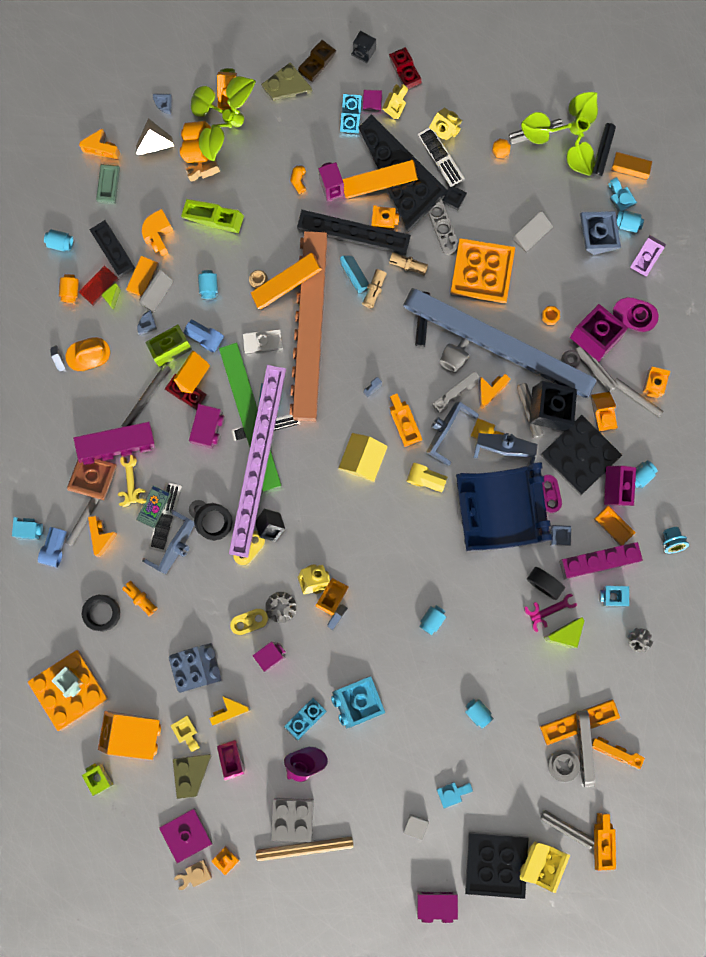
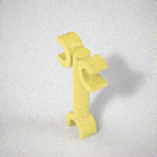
[118,455,146,507]

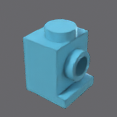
[12,517,43,539]
[599,586,629,607]

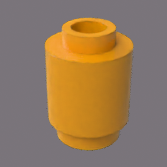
[59,274,79,303]

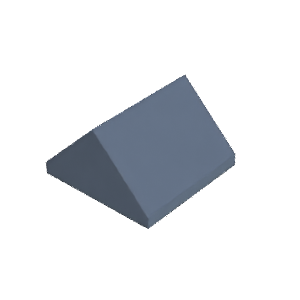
[580,211,621,255]

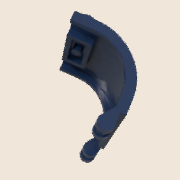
[456,462,553,551]

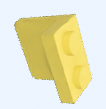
[520,841,570,893]

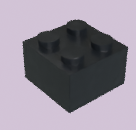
[529,381,577,431]

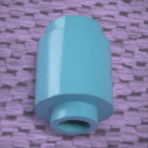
[616,210,644,233]
[44,229,73,252]
[198,270,218,299]
[635,460,658,488]
[419,605,446,635]
[465,699,494,728]

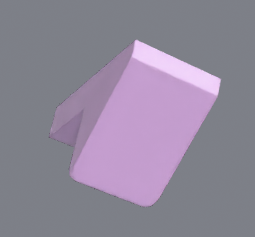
[630,235,666,277]

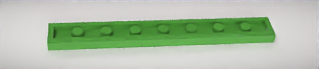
[219,343,282,492]

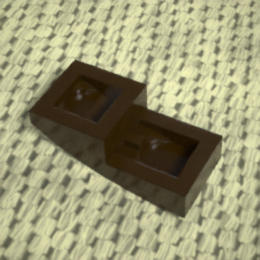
[298,40,336,82]

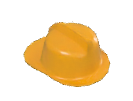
[65,337,110,371]

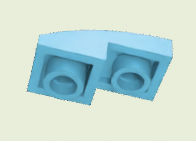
[340,94,362,133]
[284,698,327,741]

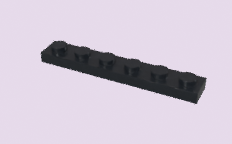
[297,209,411,255]

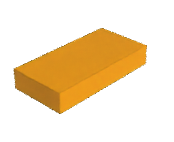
[126,256,159,297]
[594,505,636,546]

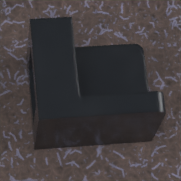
[255,509,285,542]

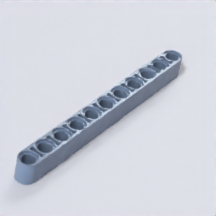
[403,288,597,398]

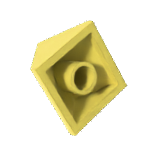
[338,433,388,482]

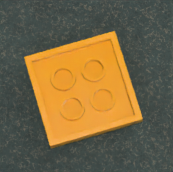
[450,238,515,303]
[28,650,109,731]

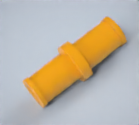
[122,581,158,617]

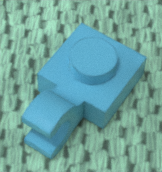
[608,177,637,212]
[437,782,473,808]

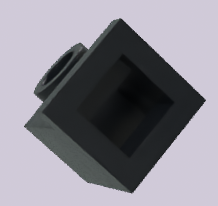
[351,31,376,63]

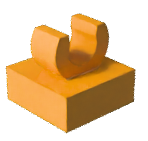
[211,846,240,875]

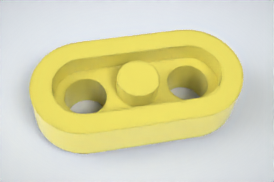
[233,531,265,565]
[230,609,268,635]

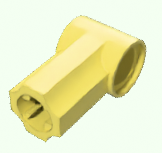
[406,463,448,493]

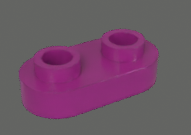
[542,475,562,513]

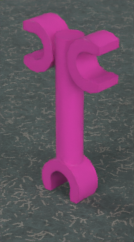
[524,594,577,632]

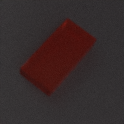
[79,265,119,306]

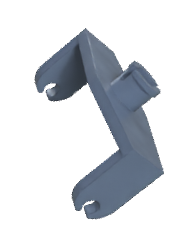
[426,402,479,466]
[474,433,538,465]
[142,510,194,575]

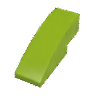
[181,199,244,233]

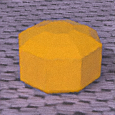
[492,139,511,158]
[542,306,560,325]

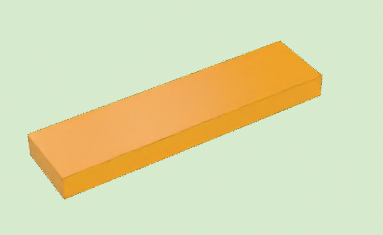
[342,160,418,199]
[250,253,322,310]
[539,699,620,745]

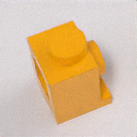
[372,205,399,231]
[643,366,670,398]

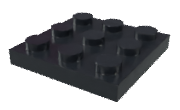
[541,415,622,495]
[465,832,529,899]

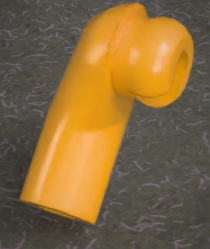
[290,165,306,194]

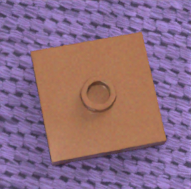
[67,459,117,500]

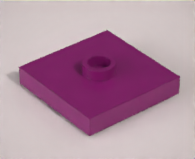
[159,808,213,863]

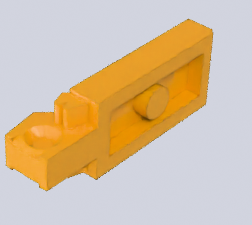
[389,394,422,447]
[591,737,645,769]
[594,813,616,871]

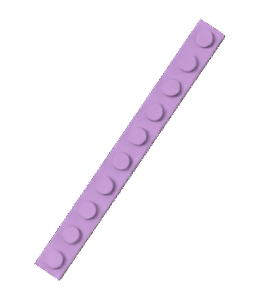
[229,365,286,558]

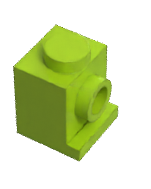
[82,763,114,796]

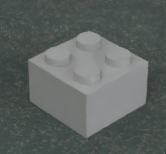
[271,798,314,842]

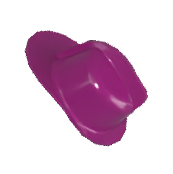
[613,297,659,332]
[284,747,328,782]

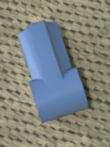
[183,319,224,353]
[38,527,67,568]

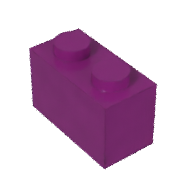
[318,162,344,201]
[189,404,225,449]
[604,466,636,506]
[252,642,286,672]
[417,891,458,923]

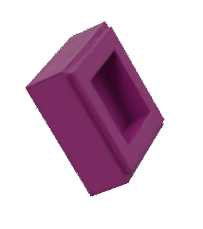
[363,90,382,111]

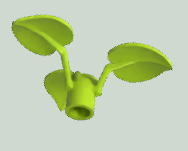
[191,76,256,161]
[521,92,598,176]

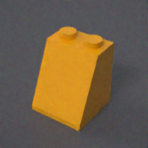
[98,711,161,760]

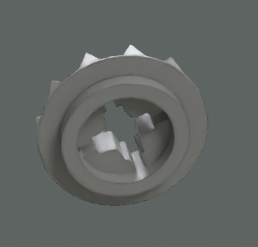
[266,592,296,623]
[548,750,580,782]

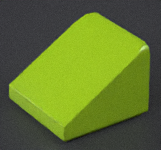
[102,283,121,309]

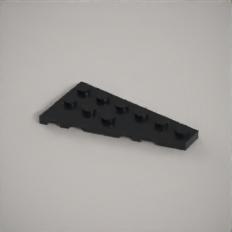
[359,114,448,232]

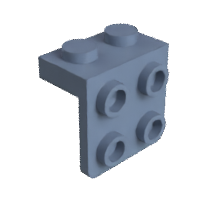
[169,643,222,693]

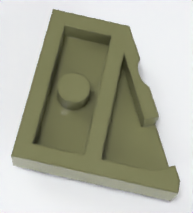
[261,62,312,101]
[173,754,211,799]

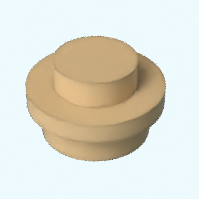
[249,270,268,289]

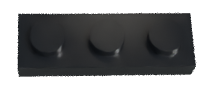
[89,220,135,278]

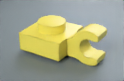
[382,84,408,119]
[171,716,200,752]

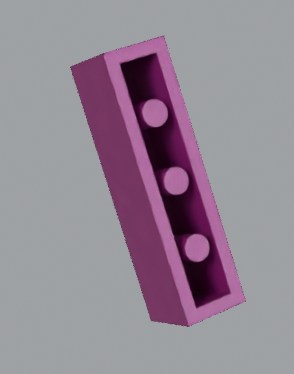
[73,422,155,465]
[559,542,643,580]

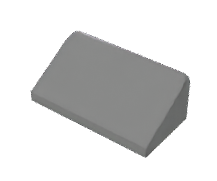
[513,211,553,252]
[139,270,173,312]

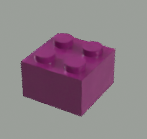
[570,304,628,362]

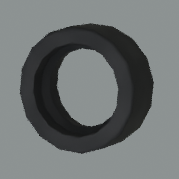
[194,503,233,541]
[527,567,565,600]
[81,594,120,632]

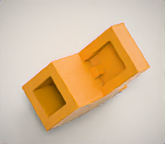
[142,209,173,256]

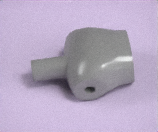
[440,338,469,372]

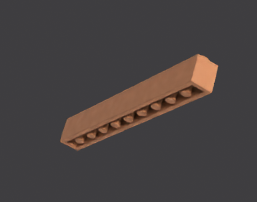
[290,231,327,422]

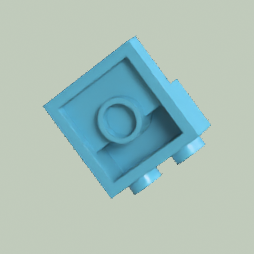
[331,676,385,729]

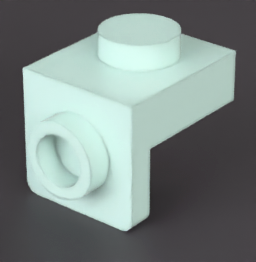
[51,667,83,698]

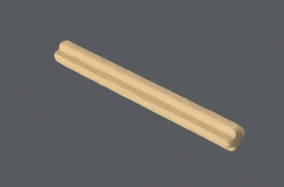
[256,837,354,861]

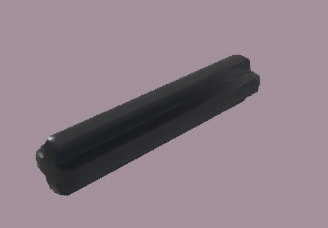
[592,123,616,177]
[415,291,430,347]

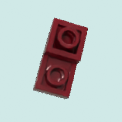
[389,47,422,89]
[164,374,207,410]

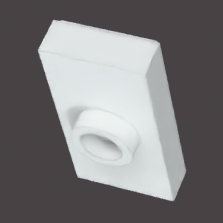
[243,330,283,354]

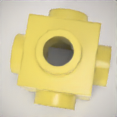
[429,108,463,140]
[297,564,330,594]

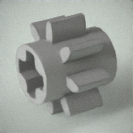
[628,628,653,652]

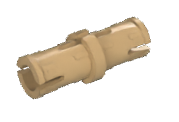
[389,252,428,276]
[362,269,387,309]

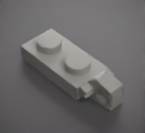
[432,372,480,413]

